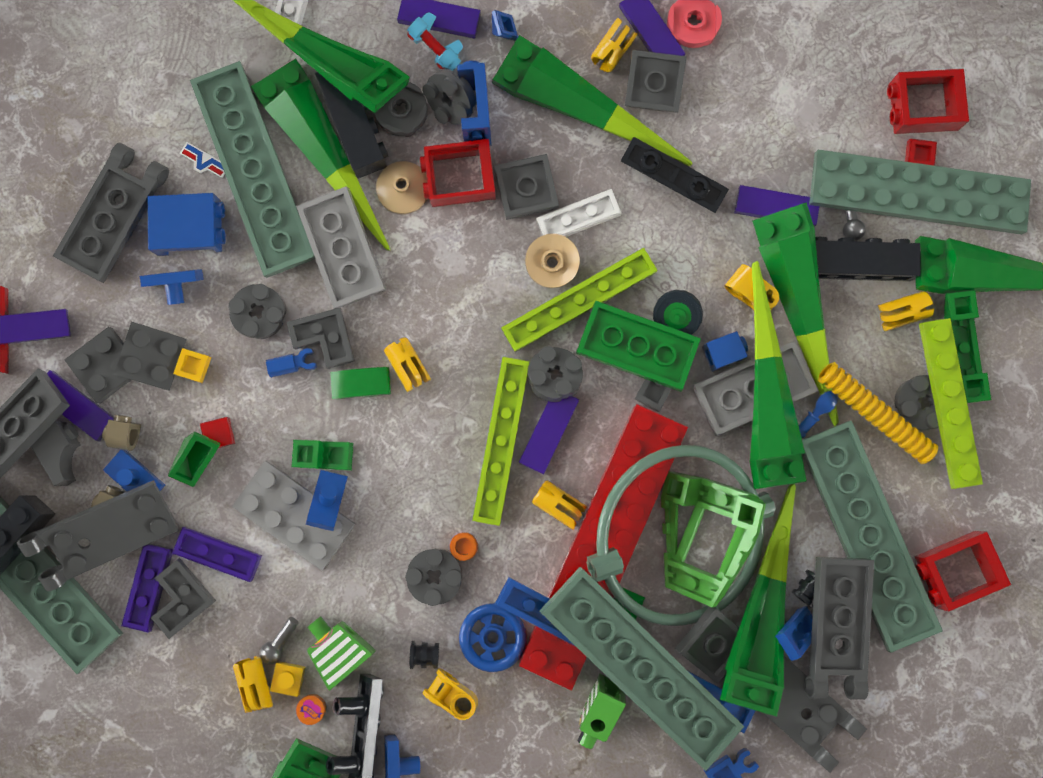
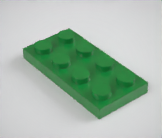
[576,300,701,392]

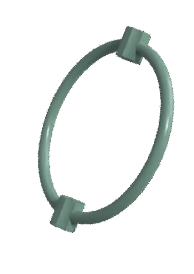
[586,445,776,626]

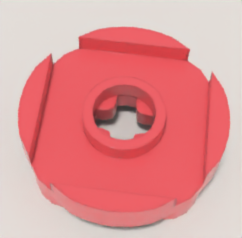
[667,0,722,48]

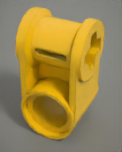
[724,264,779,310]
[422,668,478,720]

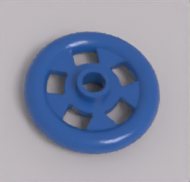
[459,603,527,672]

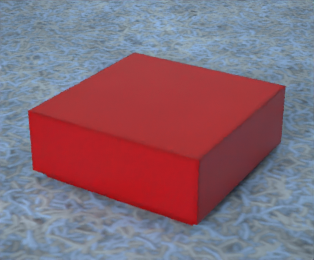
[905,139,937,166]
[200,417,235,448]

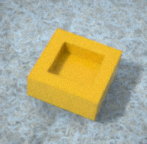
[173,348,212,383]
[270,661,306,697]

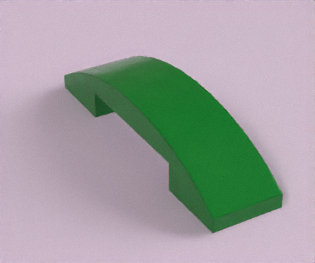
[944,290,991,403]

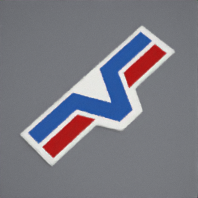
[180,142,225,178]

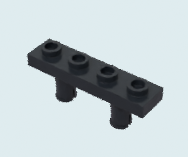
[621,137,729,213]
[326,674,384,778]

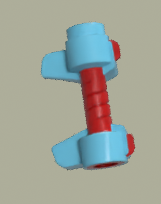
[407,12,463,71]

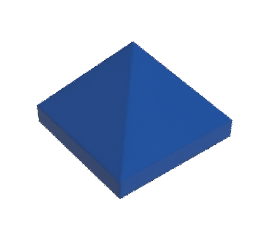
[492,10,518,41]

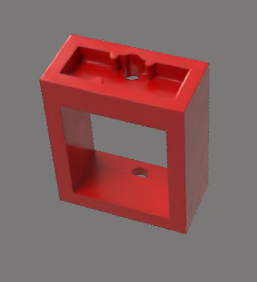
[887,69,969,134]
[420,139,496,207]
[914,531,1011,612]

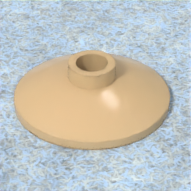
[376,161,427,214]
[525,234,580,288]

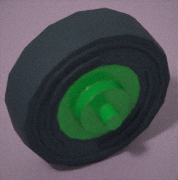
[653,290,703,335]

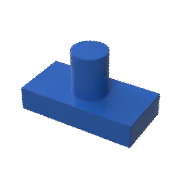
[139,269,204,305]
[103,450,165,491]
[306,470,348,531]
[775,606,813,661]
[384,735,420,778]

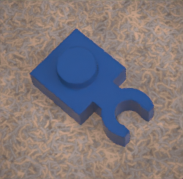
[704,748,759,778]

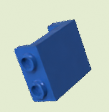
[457,60,492,146]
[148,193,226,256]

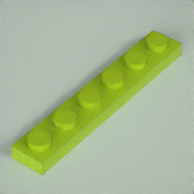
[501,247,658,352]
[919,318,983,489]
[472,357,530,526]

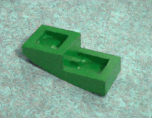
[330,367,391,400]
[291,440,353,471]

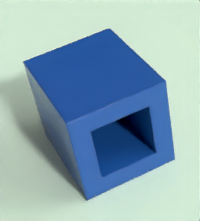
[702,331,748,372]

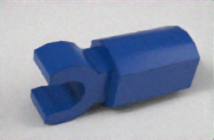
[266,348,317,378]

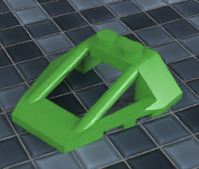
[661,471,766,607]

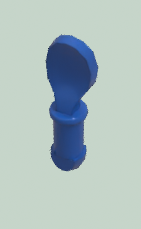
[799,391,838,438]

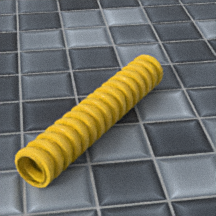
[818,362,939,464]

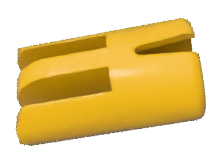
[591,18,638,72]
[878,291,934,331]
[384,337,431,392]
[532,480,587,530]
[233,656,273,713]

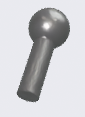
[843,210,866,241]
[260,617,299,664]

